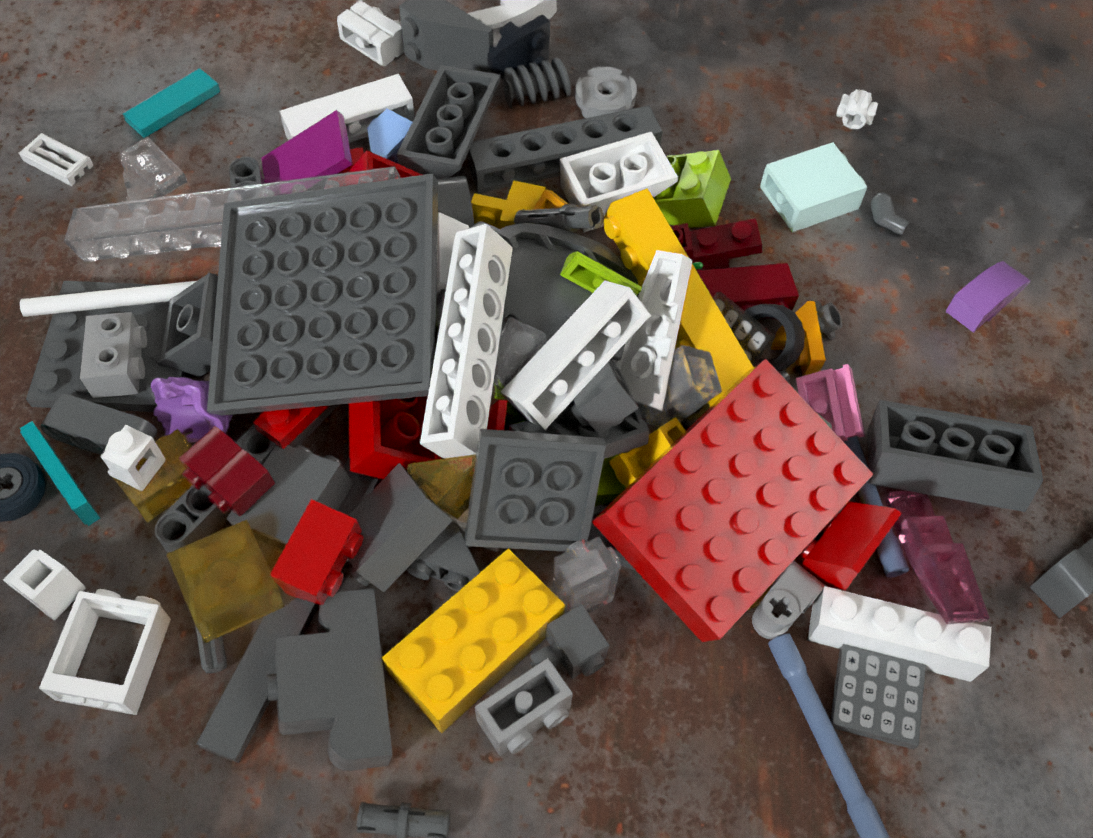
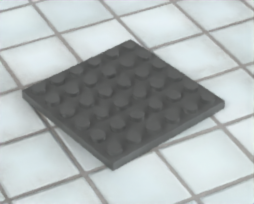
[207,174,438,416]

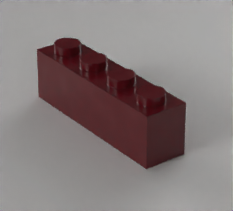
[697,263,799,320]

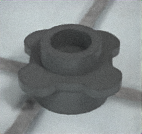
[815,300,842,340]

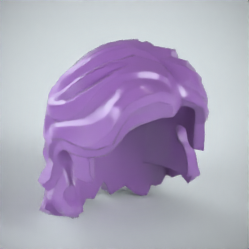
[151,377,233,442]

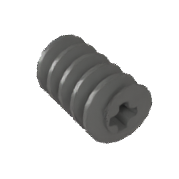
[503,58,571,108]

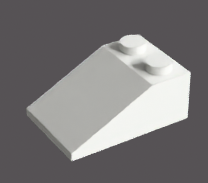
[560,132,678,232]

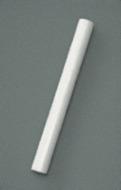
[20,281,196,317]

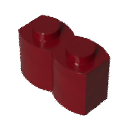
[178,426,275,517]

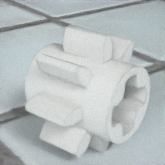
[836,89,878,129]

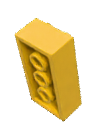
[382,548,565,733]

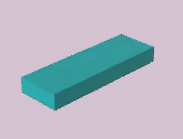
[123,68,221,138]
[19,421,101,526]

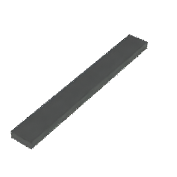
[197,457,383,763]

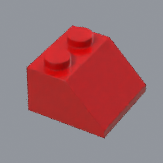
[270,499,363,605]
[798,501,902,591]

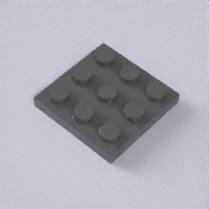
[465,429,606,553]

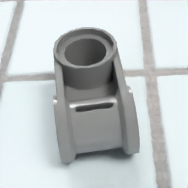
[752,561,826,639]

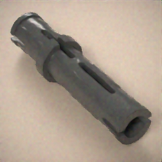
[514,204,604,233]

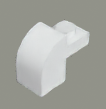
[3,549,86,620]

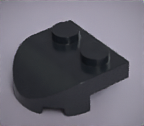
[487,14,550,80]

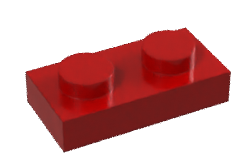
[253,405,330,449]

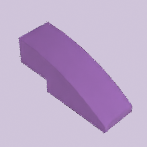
[945,261,1031,333]

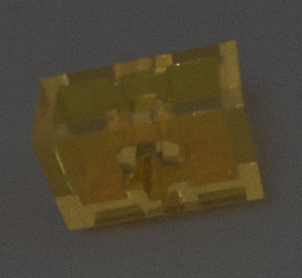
[113,429,192,523]

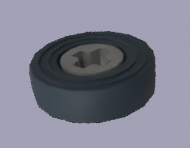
[0,453,46,522]

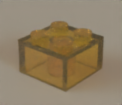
[166,520,284,643]

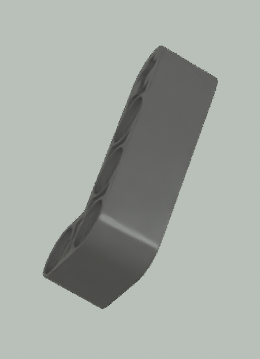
[1030,538,1093,619]

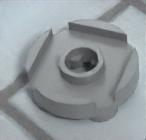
[575,66,637,118]

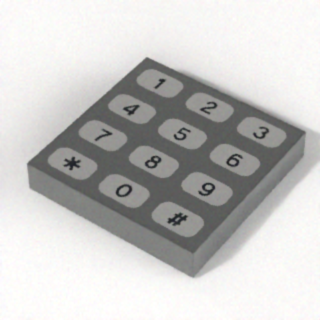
[830,644,926,749]

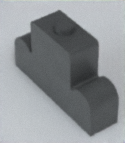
[267,588,392,771]

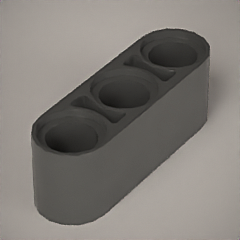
[39,394,158,465]

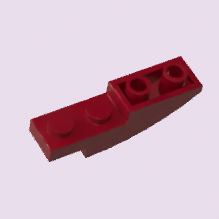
[670,218,763,271]

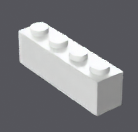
[279,74,415,143]
[500,281,651,430]
[807,586,991,682]

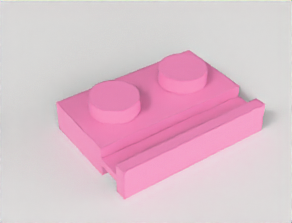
[796,364,865,442]

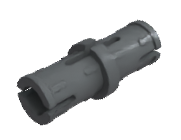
[357,802,451,838]

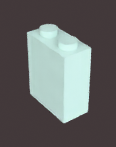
[760,142,867,232]

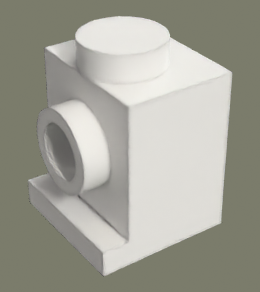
[101,425,166,491]

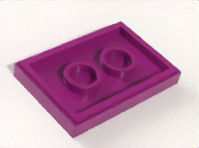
[261,110,352,197]

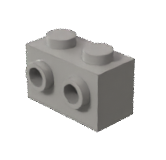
[80,312,147,398]
[475,658,573,756]

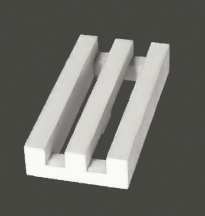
[19,133,94,186]

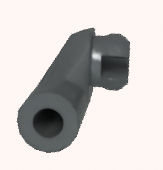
[871,192,910,236]

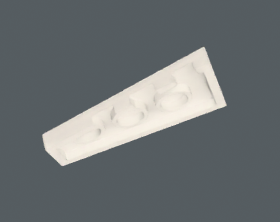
[613,250,693,411]

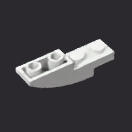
[467,0,557,47]

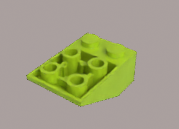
[653,150,731,228]

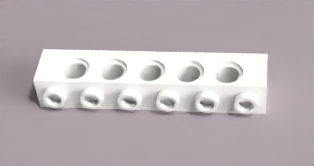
[420,224,513,462]

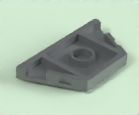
[509,406,649,459]

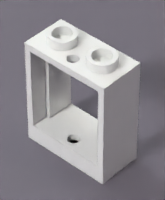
[39,589,171,715]

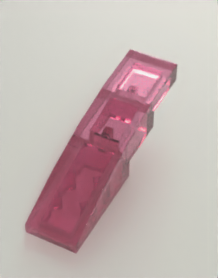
[885,491,989,624]

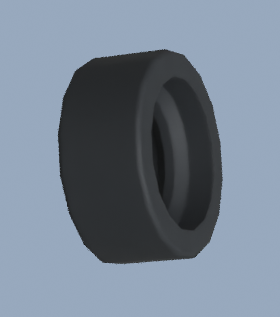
[732,304,805,371]

